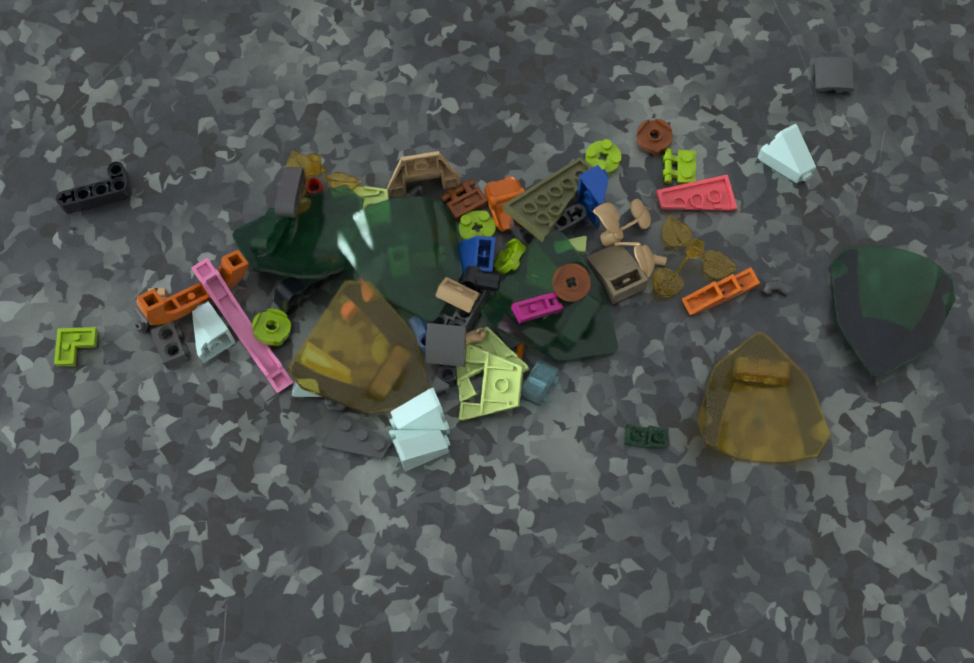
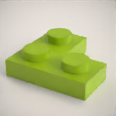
[54,327,98,367]

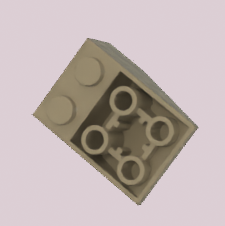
[586,244,648,305]

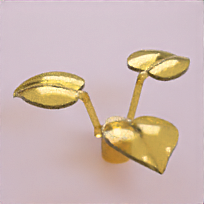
[287,149,361,213]
[652,214,737,297]

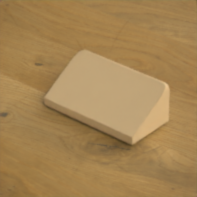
[436,277,480,312]

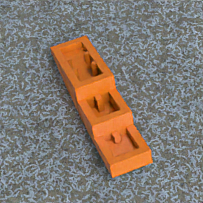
[682,267,761,316]

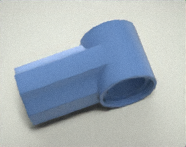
[408,314,427,354]

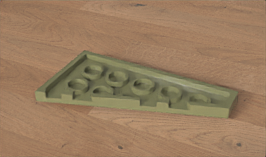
[503,157,593,242]

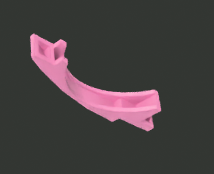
[191,258,294,393]

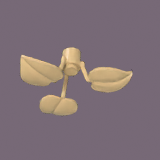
[593,199,655,278]

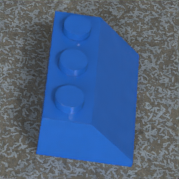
[576,165,609,229]

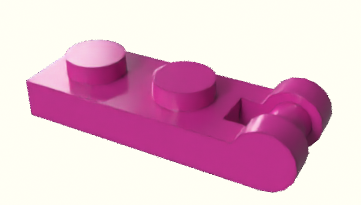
[511,292,564,323]

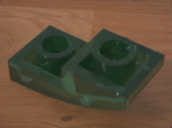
[624,424,668,449]

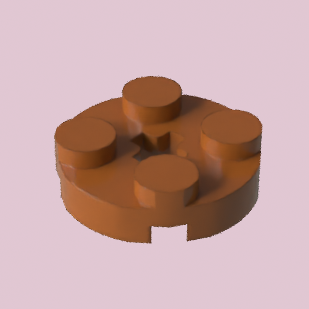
[636,119,673,155]
[552,263,591,302]

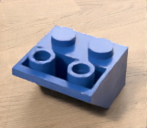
[455,236,496,278]

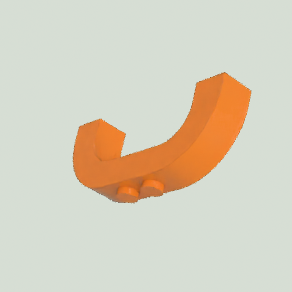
[136,250,249,325]

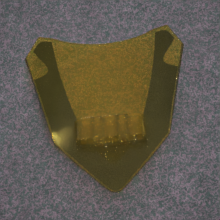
[287,280,430,415]
[696,332,831,463]

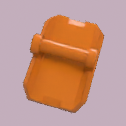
[484,177,524,232]

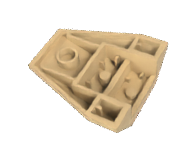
[387,151,461,199]

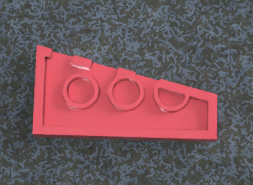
[656,174,738,211]

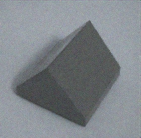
[430,377,450,397]

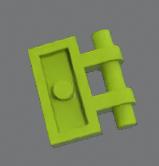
[663,148,696,185]

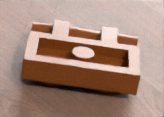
[441,179,488,221]

